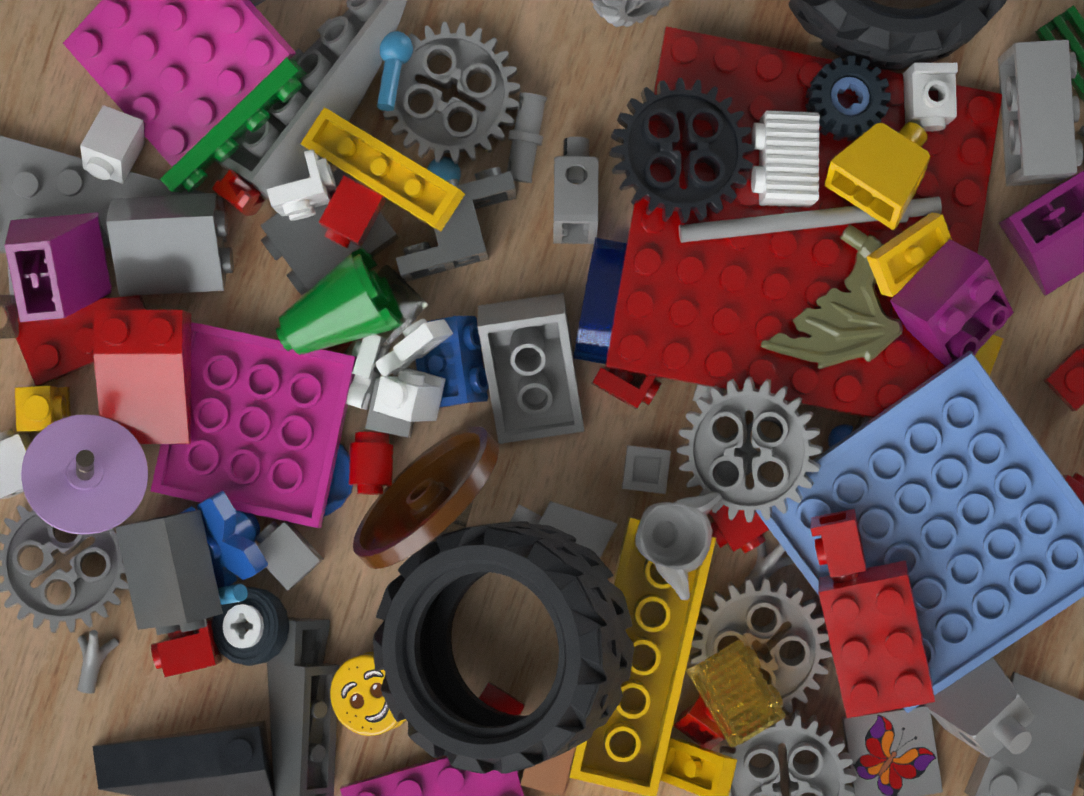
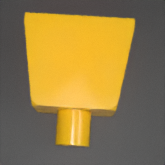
[824,122,931,230]

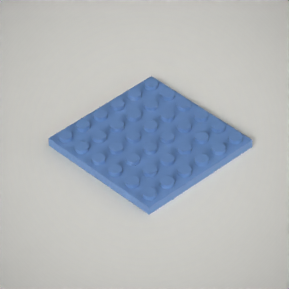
[756,350,1084,713]

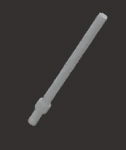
[679,196,942,243]

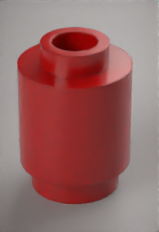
[349,432,394,495]

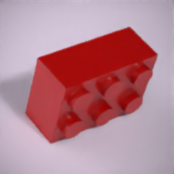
[818,560,935,718]

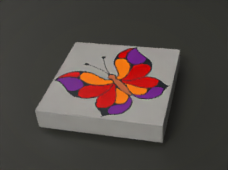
[842,705,943,796]

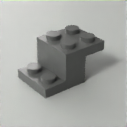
[396,167,516,282]

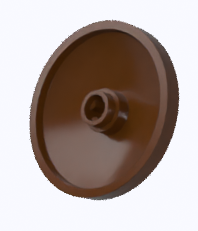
[353,426,499,569]

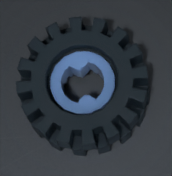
[805,56,891,141]

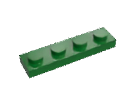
[160,57,307,193]

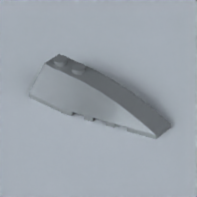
[216,0,407,201]

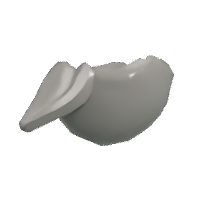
[635,492,722,600]

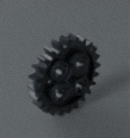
[609,78,755,224]

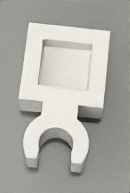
[375,319,453,376]
[346,335,391,410]

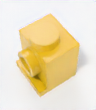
[14,386,71,432]

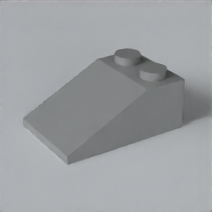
[477,293,584,444]
[964,672,1084,796]

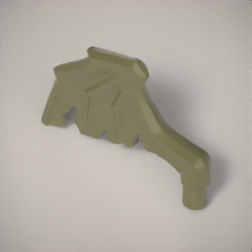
[761,224,903,369]

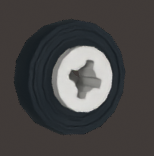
[212,587,289,666]

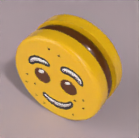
[330,651,406,736]

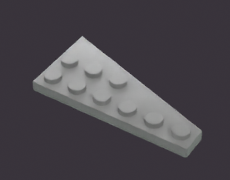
[0,136,227,254]

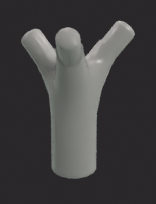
[739,542,794,590]
[77,630,119,694]

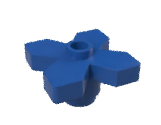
[178,491,268,588]

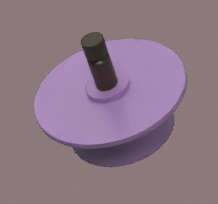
[21,415,148,535]

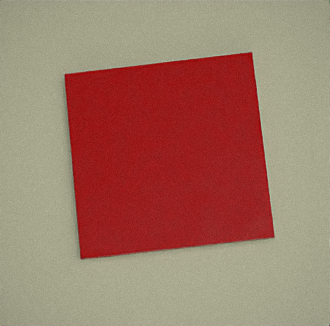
[605,26,1002,418]

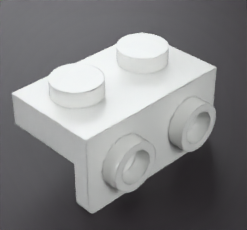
[267,149,337,221]

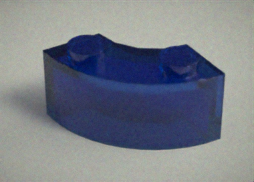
[573,237,627,364]

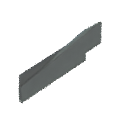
[267,617,339,796]

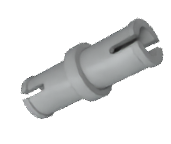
[507,92,547,183]

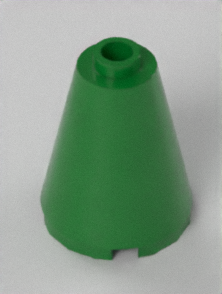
[276,247,403,355]

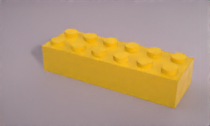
[569,517,716,796]

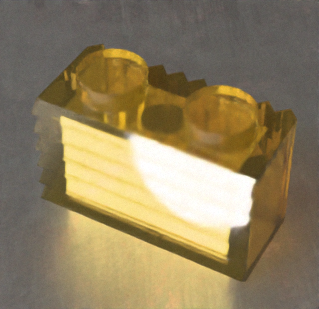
[686,639,786,748]

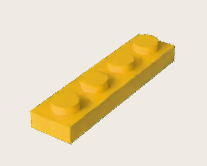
[300,107,465,232]

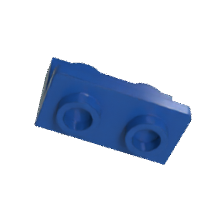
[416,316,488,408]

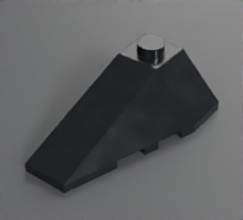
[92,720,274,796]

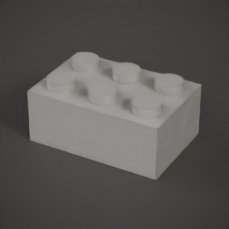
[998,39,1083,186]

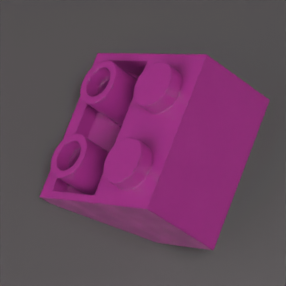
[999,171,1084,296]
[4,212,112,322]
[890,239,1014,367]

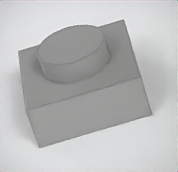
[622,445,671,494]

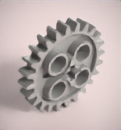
[380,22,520,164]
[677,377,823,522]
[0,505,129,633]
[690,576,832,719]
[719,708,857,796]

